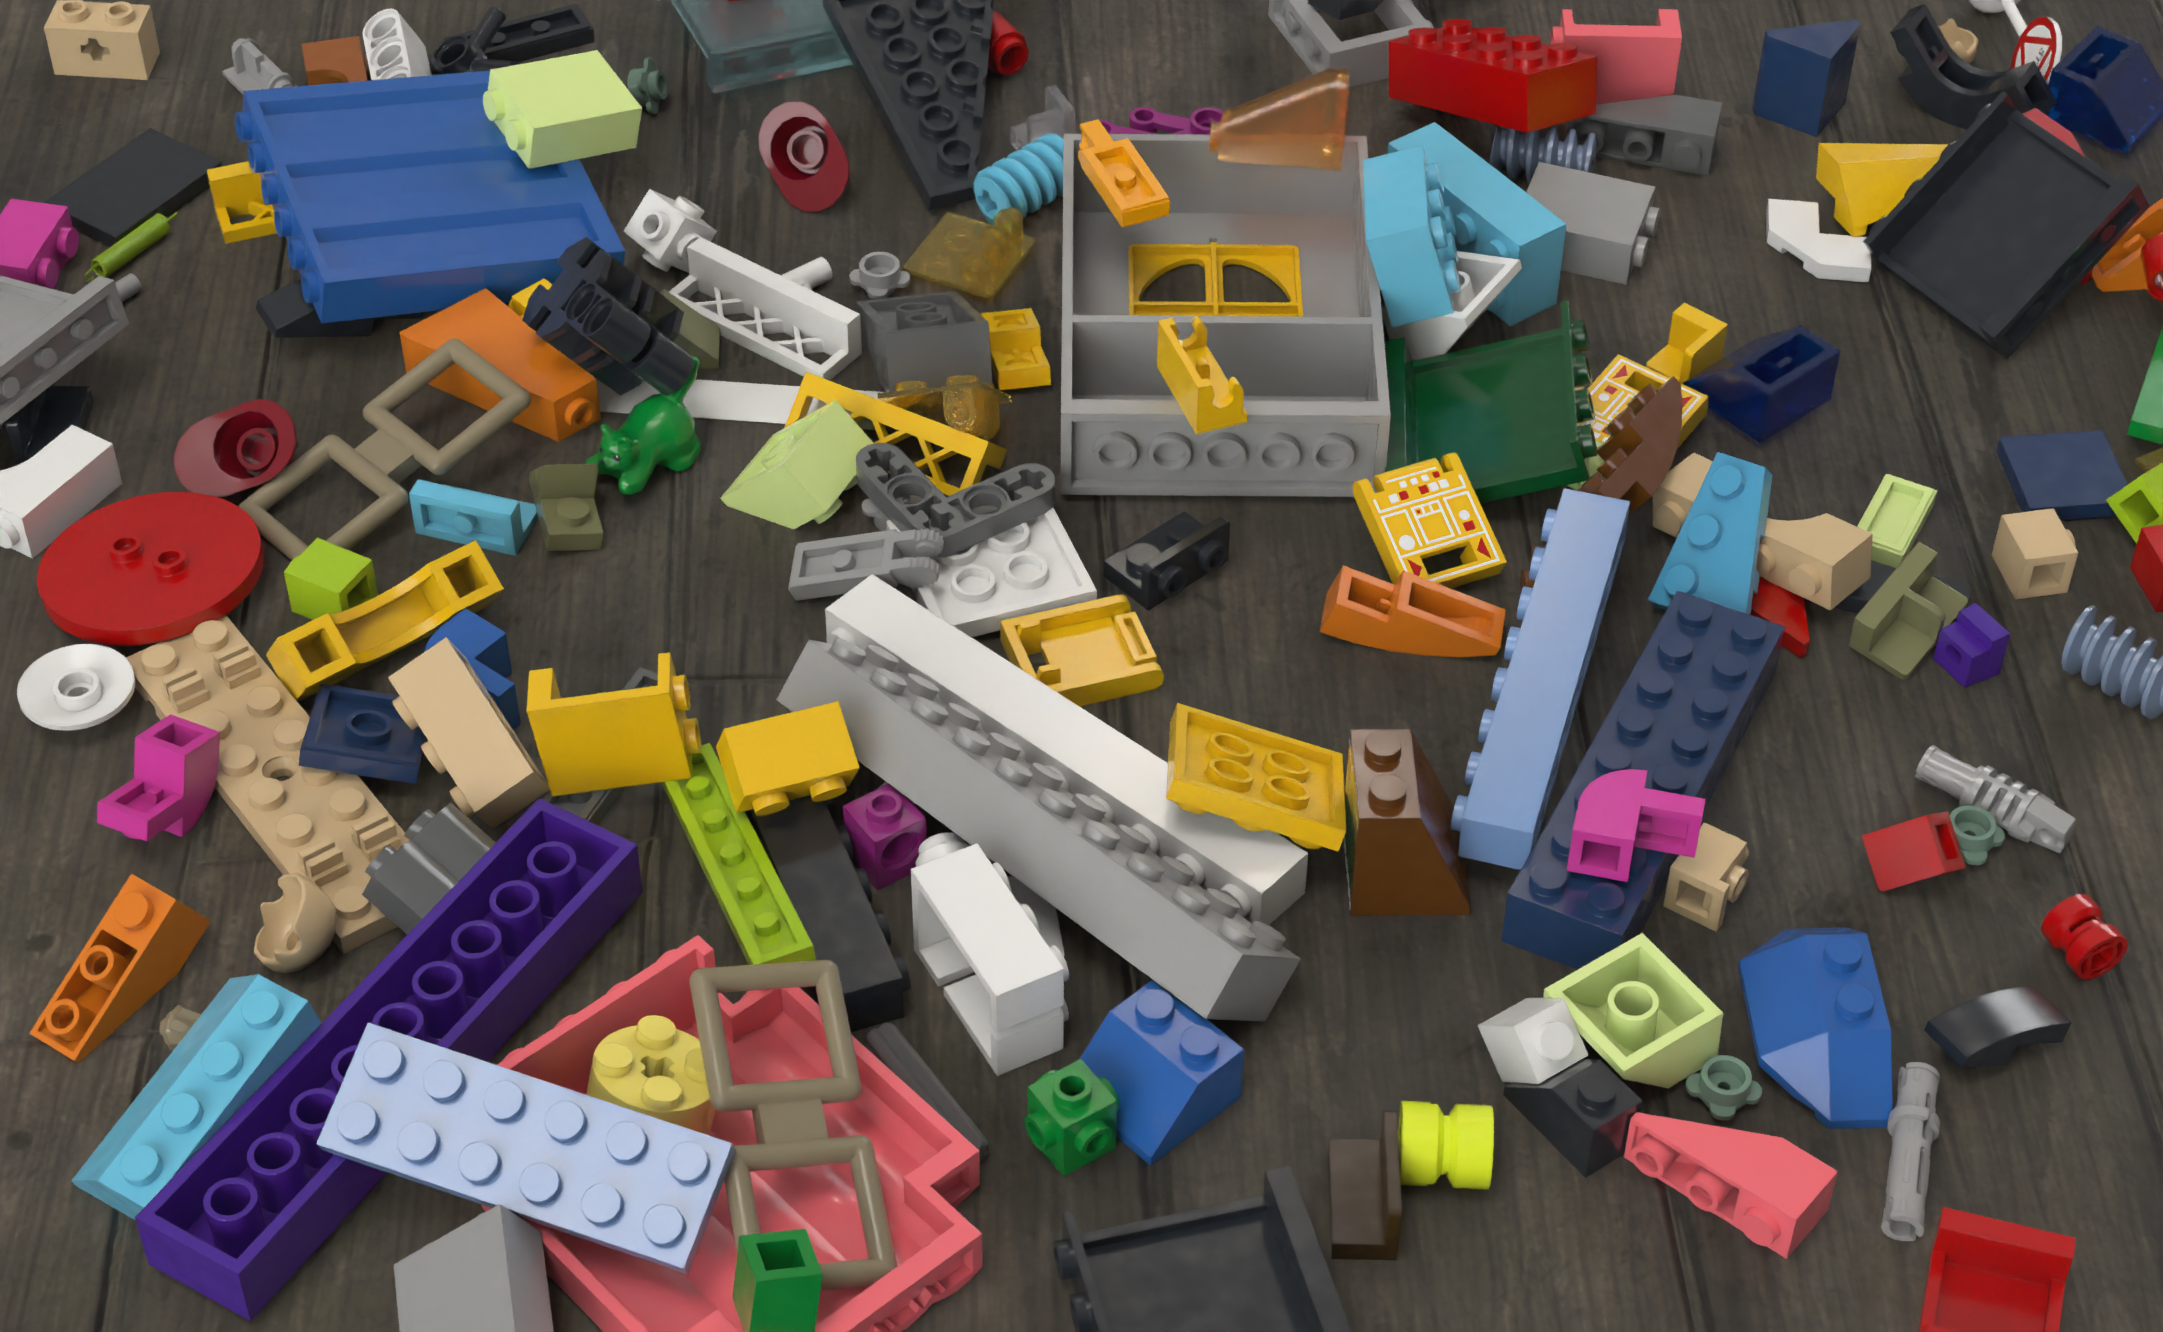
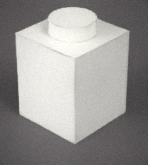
[1477,998,1589,1084]

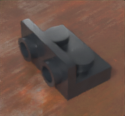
[1104,511,1230,611]

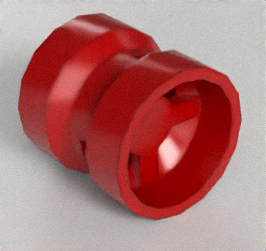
[2041,894,2128,980]

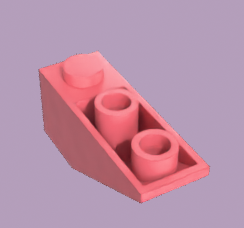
[1624,1112,1838,1259]

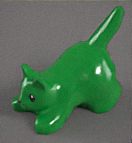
[585,356,701,495]

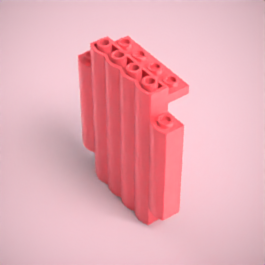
[482,935,983,1332]

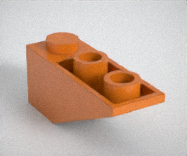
[29,874,211,1063]

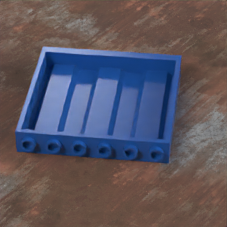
[235,71,625,323]

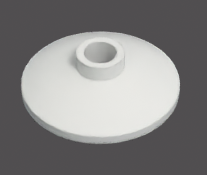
[17,644,135,731]

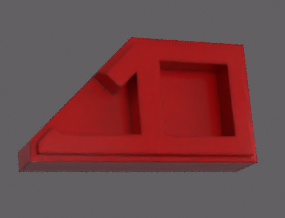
[1750,576,1810,659]

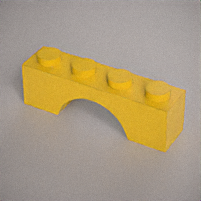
[266,540,504,702]

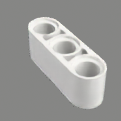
[363,8,431,80]

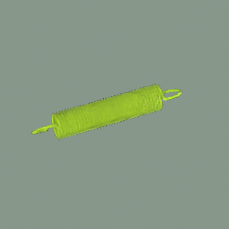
[84,212,179,282]

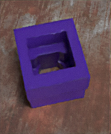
[1933,603,2010,688]

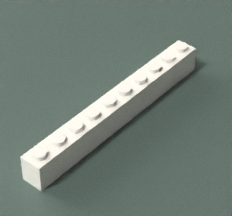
[825,574,1308,925]

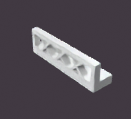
[669,237,862,381]

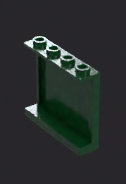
[1384,300,1597,503]

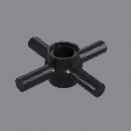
[427,7,519,75]

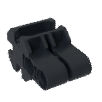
[522,237,694,396]

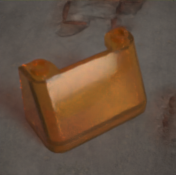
[1209,68,1350,172]

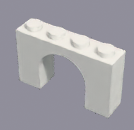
[0,424,122,559]

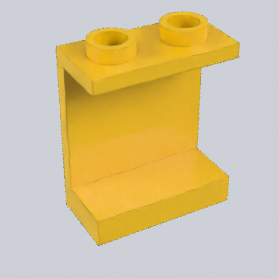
[527,652,701,796]

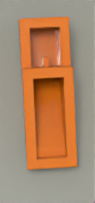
[1319,565,1506,657]

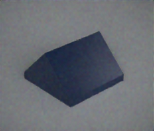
[1752,19,1860,137]

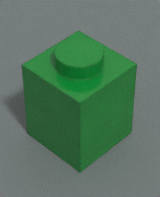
[732,1229,823,1332]

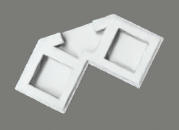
[1766,199,1871,282]

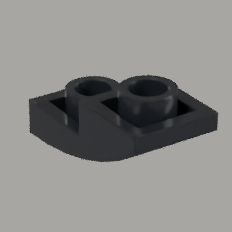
[1924,986,2072,1069]

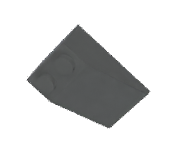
[856,291,992,401]

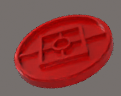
[37,492,264,646]

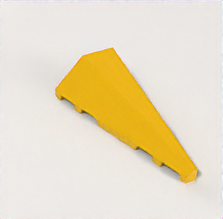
[1816,143,1949,237]

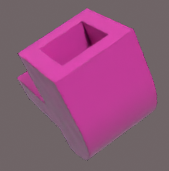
[97,714,220,842]
[1567,769,1706,882]

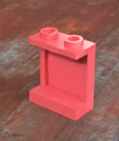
[1550,9,1682,105]

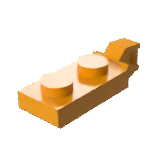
[1078,119,1170,228]

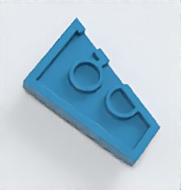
[1648,452,1773,615]

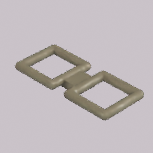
[239,339,531,561]
[689,960,897,1291]

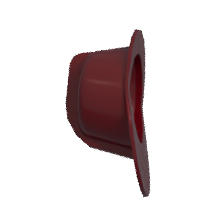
[759,101,850,212]
[174,399,299,498]

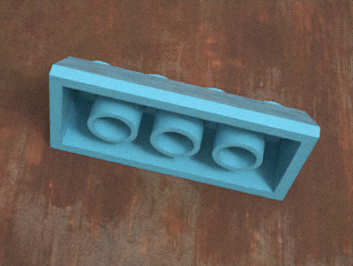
[71,974,322,1221]

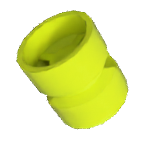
[1398,1101,1494,1190]

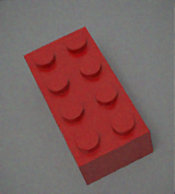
[1389,19,1597,133]

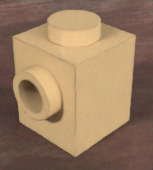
[1992,508,2078,600]

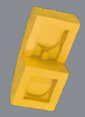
[981,308,1051,390]

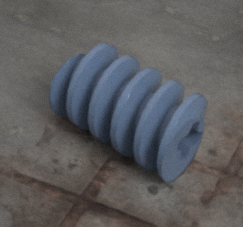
[1489,125,1597,184]
[2061,605,2163,719]

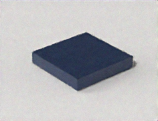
[1996,430,2128,520]
[299,684,428,784]

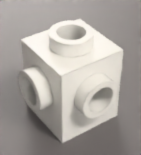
[623,189,717,273]

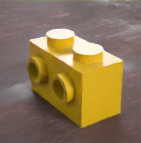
[716,701,859,816]

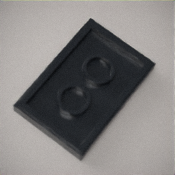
[44,128,222,247]

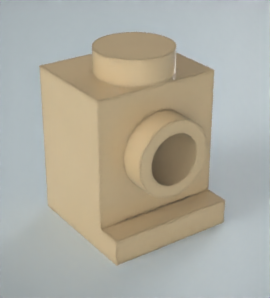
[1663,822,1749,932]

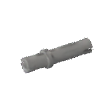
[1881,1062,1940,1241]

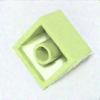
[720,400,874,529]
[1543,933,1723,1088]

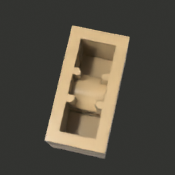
[44,0,160,80]

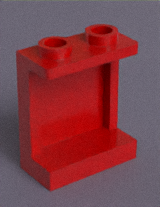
[1918,1207,2076,1332]

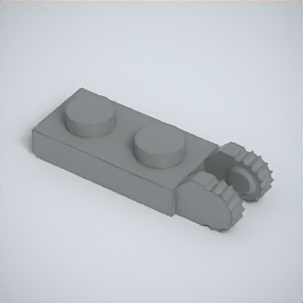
[788,528,944,601]

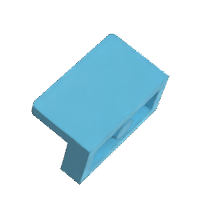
[409,479,539,556]

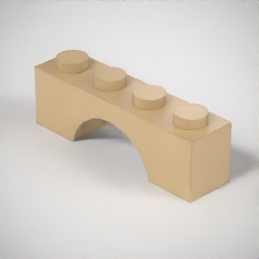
[1653,453,1873,610]

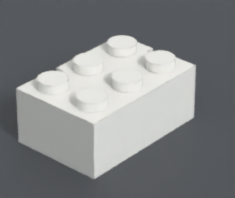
[911,843,1069,1076]

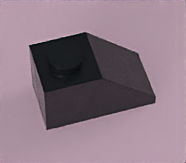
[1503,1059,1642,1178]

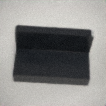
[6,386,94,465]

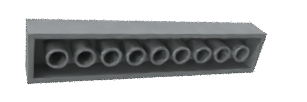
[777,638,1301,1022]

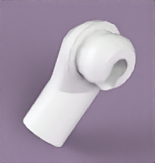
[782,257,832,290]

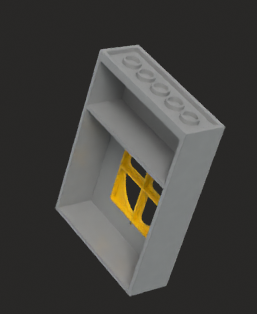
[1061,134,1391,497]

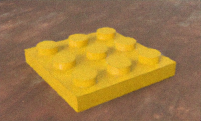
[1166,703,1346,851]

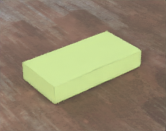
[1857,474,1938,568]

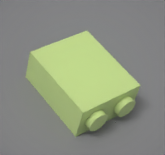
[483,50,642,169]

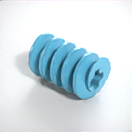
[973,133,1064,230]

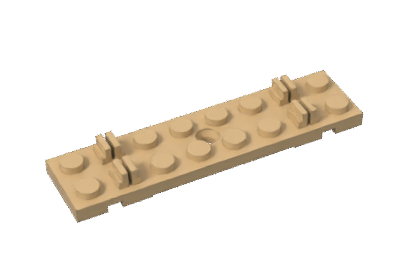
[126,615,409,954]

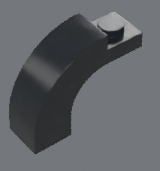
[1890,4,2057,130]

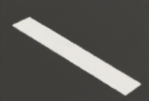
[593,376,887,430]

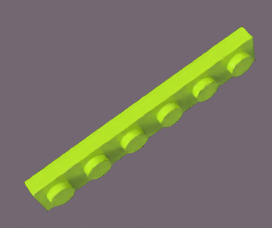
[660,743,816,965]

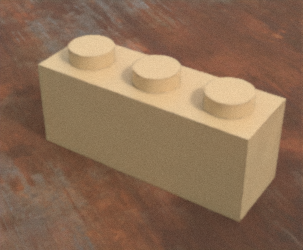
[388,637,550,829]

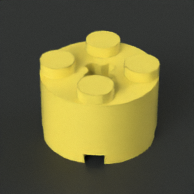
[586,1015,715,1135]

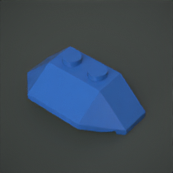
[1738,927,1893,1129]

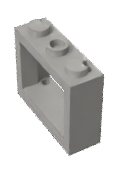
[1268,0,1434,93]

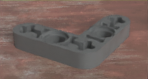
[856,443,1055,558]

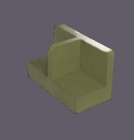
[1849,541,1968,680]

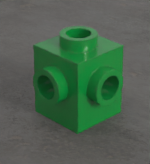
[1024,1059,1120,1177]

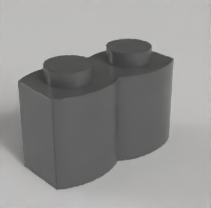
[362,803,496,934]

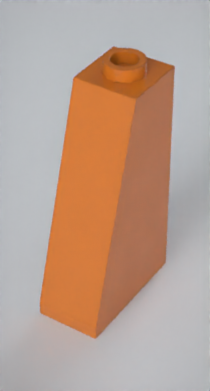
[399,288,601,442]

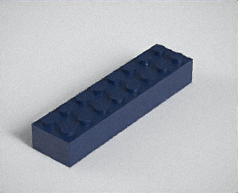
[1501,591,1785,970]

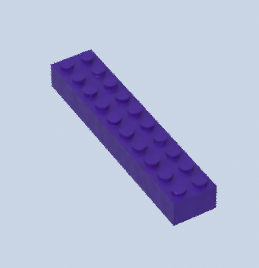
[135,798,643,1321]

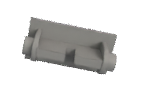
[222,38,297,94]

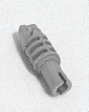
[1915,745,2076,853]

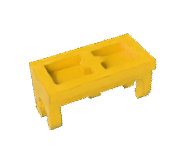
[1157,316,1248,434]

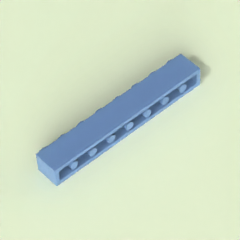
[1451,488,1630,870]

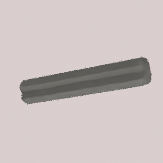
[866,1022,989,1162]

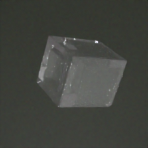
[1010,85,1075,150]

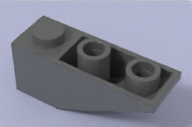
[1566,95,1723,176]

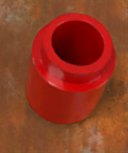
[988,10,1029,75]

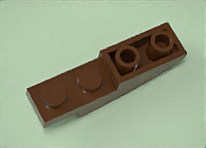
[1576,376,1682,516]

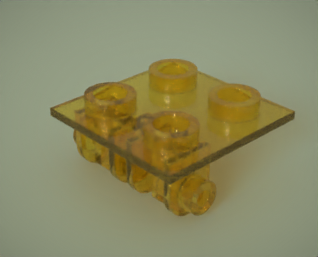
[902,208,1037,300]
[878,375,1012,440]

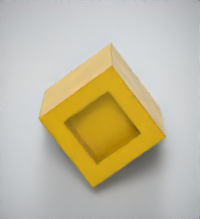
[1646,302,1728,389]

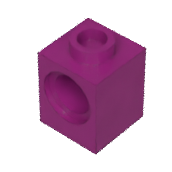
[843,784,927,891]

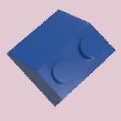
[1080,980,1244,1166]

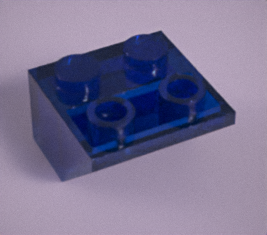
[2047,25,2163,153]
[1683,325,1841,443]

